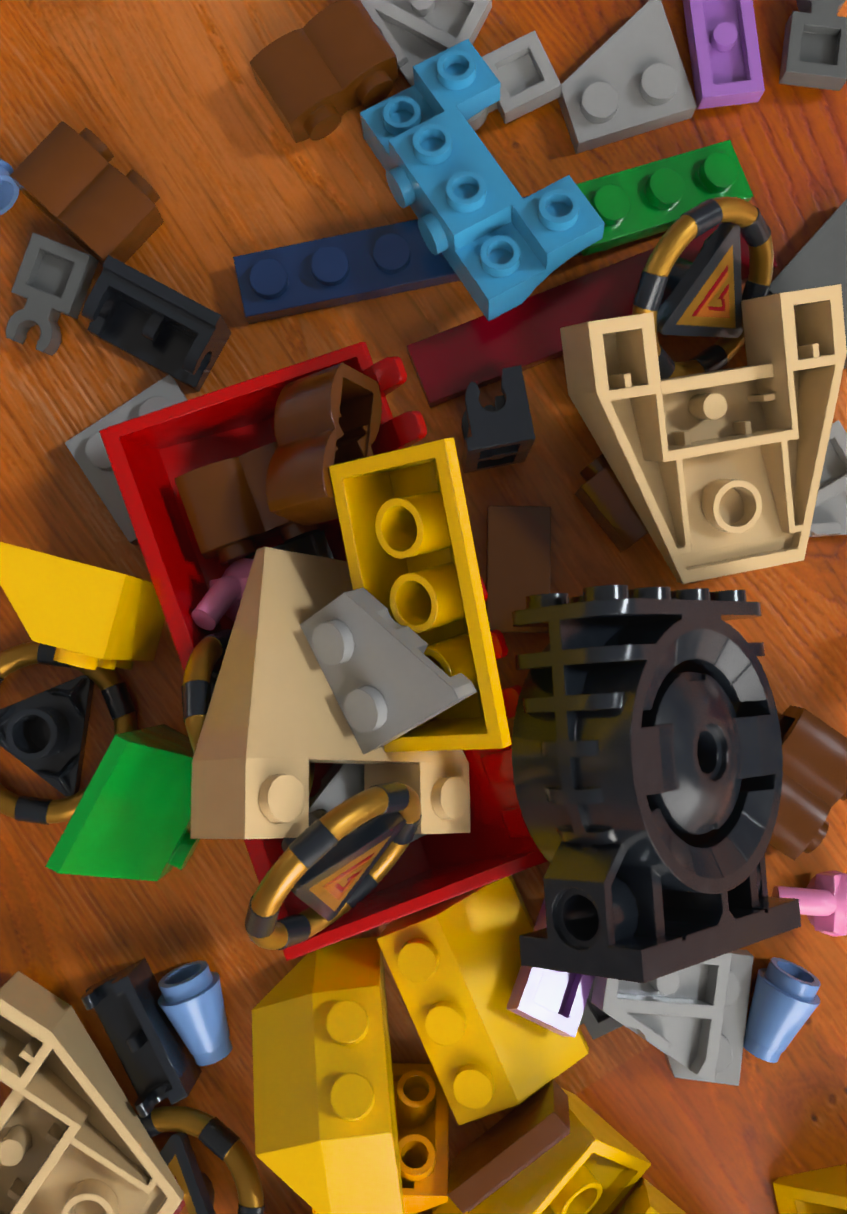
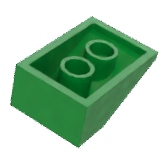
[45,724,200,881]

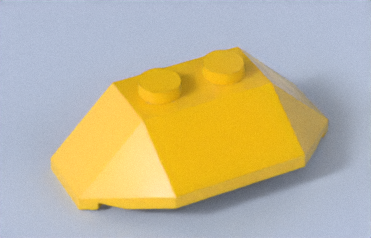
[251,936,404,1214]

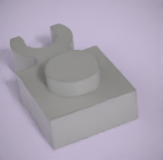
[467,30,562,131]

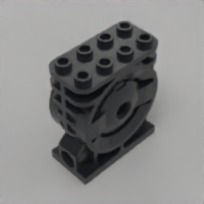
[512,585,801,983]

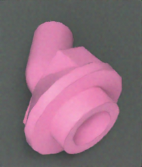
[191,558,254,630]
[772,871,847,936]

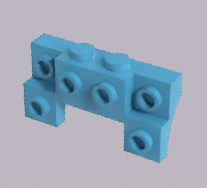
[360,39,605,321]

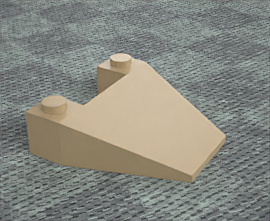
[560,284,847,584]
[190,547,470,839]
[0,971,184,1214]

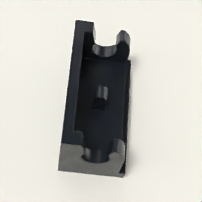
[82,255,231,391]
[461,365,535,473]
[81,958,202,1118]

